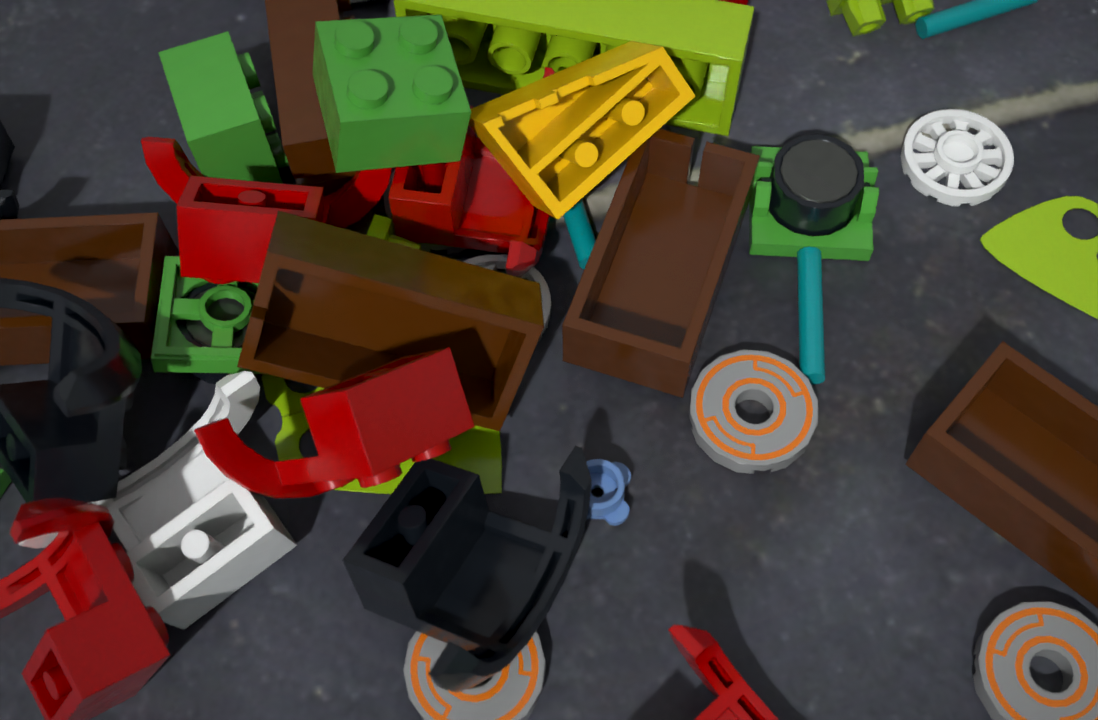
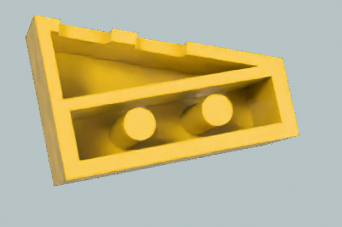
[469,41,696,220]

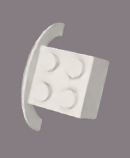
[18,371,297,630]

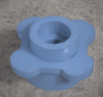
[586,459,631,526]

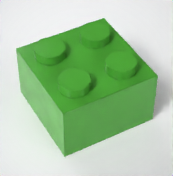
[313,15,471,173]
[158,31,289,184]

